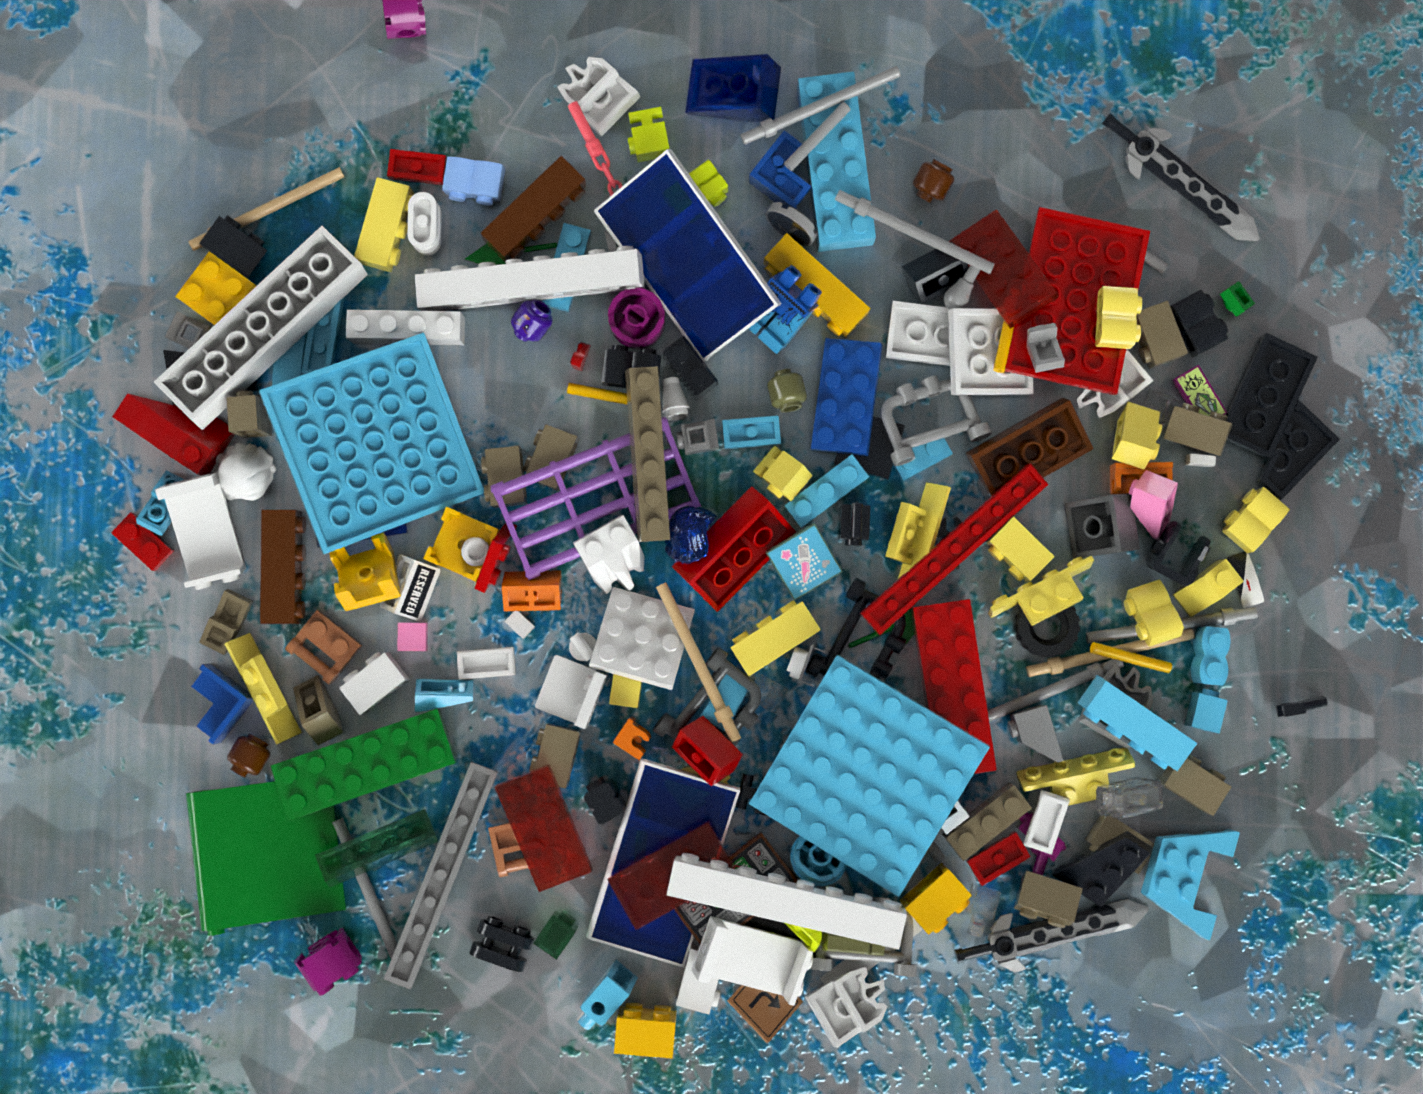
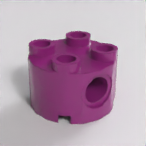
[382,0,426,39]
[608,288,665,350]
[294,928,362,996]

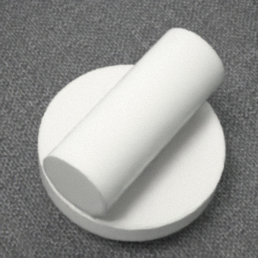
[569,632,596,661]

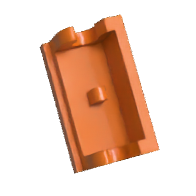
[1110,462,1173,495]
[502,570,562,612]
[613,716,651,760]

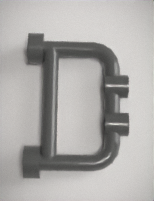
[653,647,761,746]

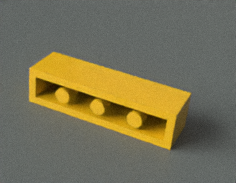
[763,233,871,338]

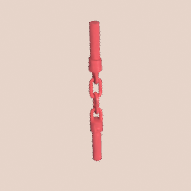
[567,101,659,267]

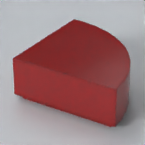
[570,342,591,371]

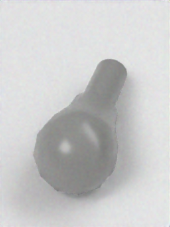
[944,265,980,310]

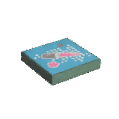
[765,523,843,601]

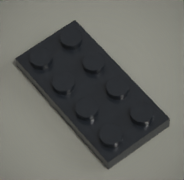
[1226,333,1318,460]

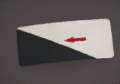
[1227,552,1264,608]

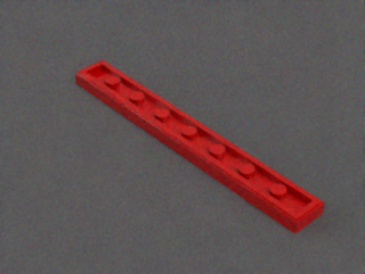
[860,463,1049,635]

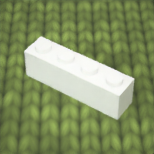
[346,310,465,346]

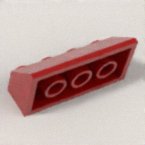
[672,486,797,612]

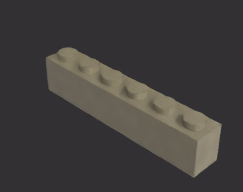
[625,366,670,542]

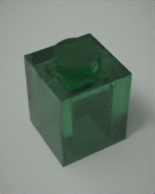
[533,910,579,960]

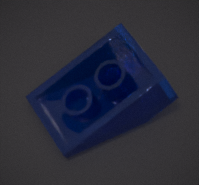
[685,54,781,122]

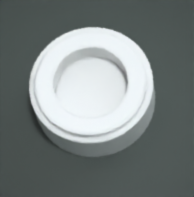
[461,537,489,566]

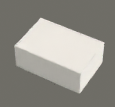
[1185,453,1216,467]
[504,611,535,639]

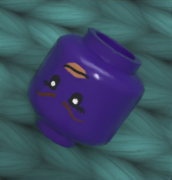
[511,299,553,342]

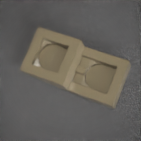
[199,589,253,655]

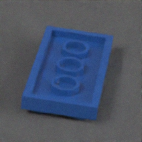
[811,338,882,456]

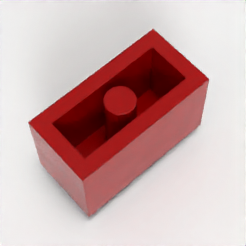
[672,716,743,787]

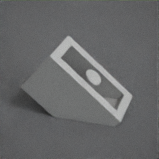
[1007,705,1064,762]

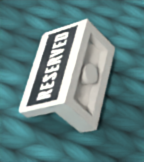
[379,554,440,622]

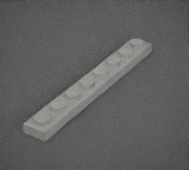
[384,762,498,990]

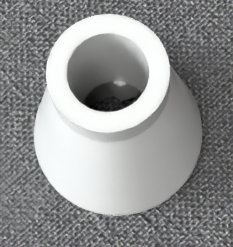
[662,377,690,421]

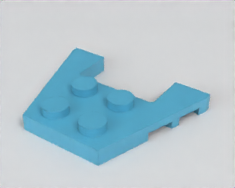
[1141,829,1240,940]

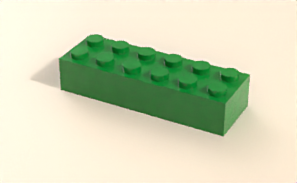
[270,708,458,821]

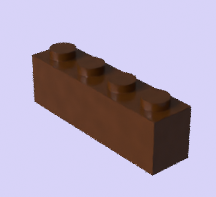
[481,156,586,263]
[260,510,306,624]

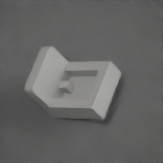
[1026,323,1065,373]

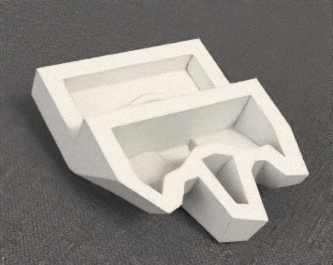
[558,57,641,136]
[1077,349,1154,418]
[573,515,645,594]
[805,967,888,1048]

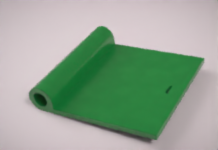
[185,781,346,936]

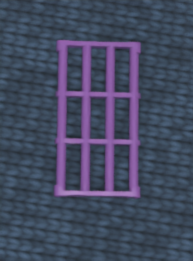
[490,417,702,580]

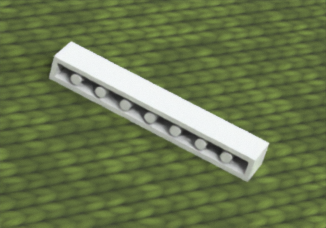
[415,246,645,311]
[667,853,907,949]

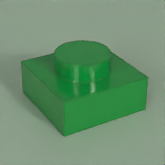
[1220,281,1255,317]

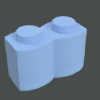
[442,157,505,206]

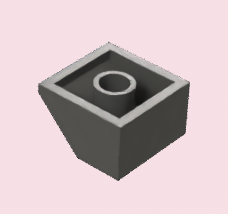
[1065,493,1140,559]

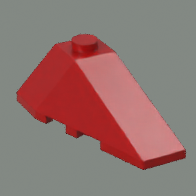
[112,393,235,476]

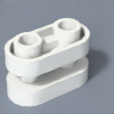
[407,192,442,256]

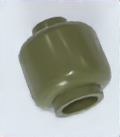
[767,369,807,413]

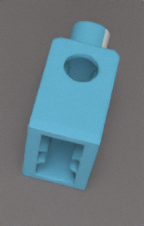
[577,959,638,1030]

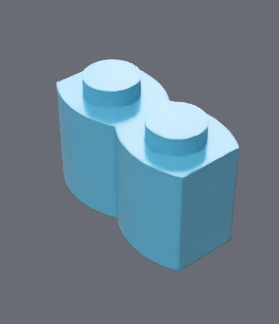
[1191,626,1231,686]

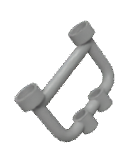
[881,375,992,466]
[810,895,917,977]

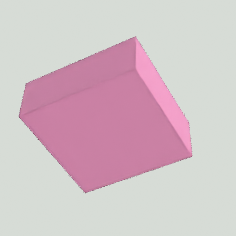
[397,623,428,651]

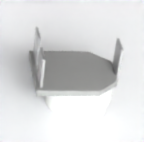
[787,645,827,687]

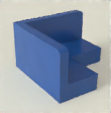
[749,130,812,210]
[191,664,254,744]

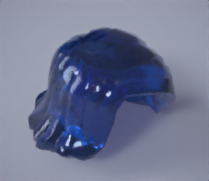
[665,505,717,564]

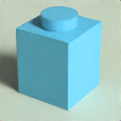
[1184,688,1228,734]

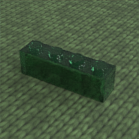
[315,809,438,888]

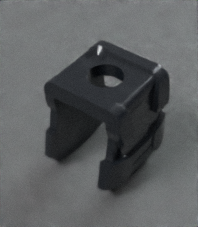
[1147,521,1211,586]

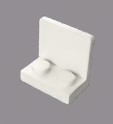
[535,655,608,729]

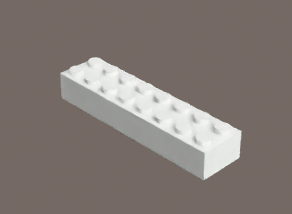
[154,226,368,430]

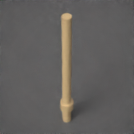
[188,167,345,251]
[656,582,741,743]
[1026,628,1195,677]

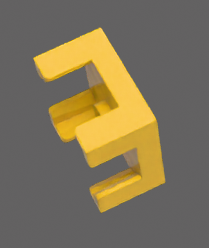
[423,507,500,582]
[329,532,401,611]

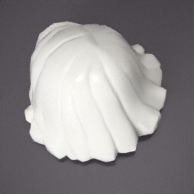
[212,443,276,501]

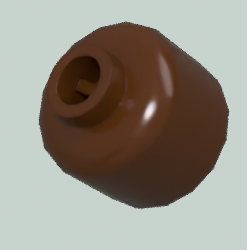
[912,159,955,203]
[227,733,271,778]

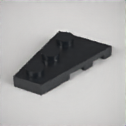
[1258,400,1340,500]
[1053,831,1152,907]

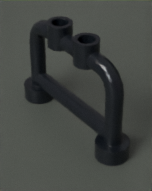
[805,577,906,679]

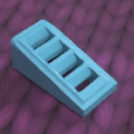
[415,679,473,712]

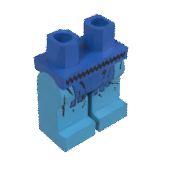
[737,265,822,354]

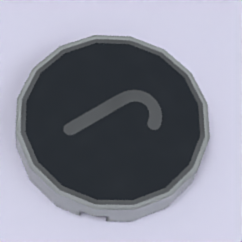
[765,202,818,246]

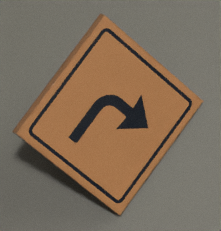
[727,985,803,1043]

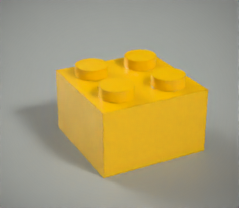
[175,251,256,325]
[899,862,972,935]
[614,1003,677,1059]

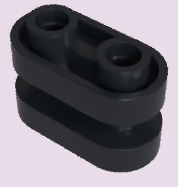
[469,916,535,972]

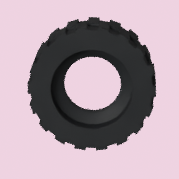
[1014,606,1081,657]

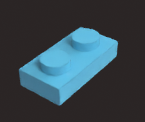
[722,416,781,449]
[893,438,953,482]

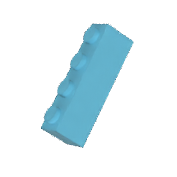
[1078,675,1197,771]

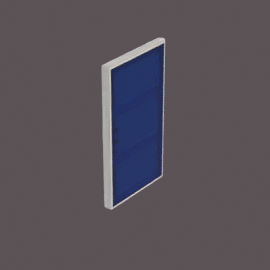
[594,149,782,362]
[586,759,740,968]

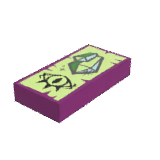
[1172,365,1227,416]

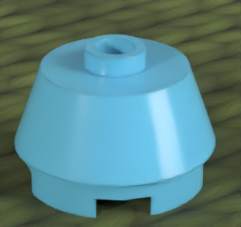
[790,836,847,886]

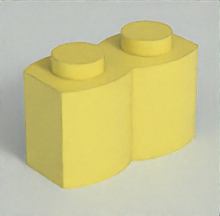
[1095,286,1142,349]
[1222,487,1290,553]
[1124,579,1184,647]

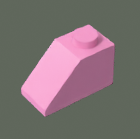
[1129,470,1178,539]

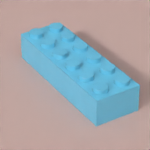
[797,72,876,252]

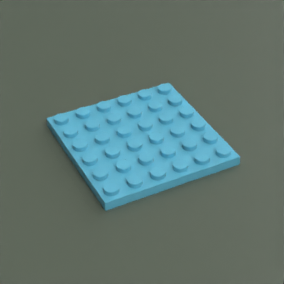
[259,333,484,554]
[749,655,990,897]

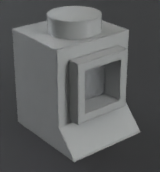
[165,311,211,349]
[676,419,719,455]

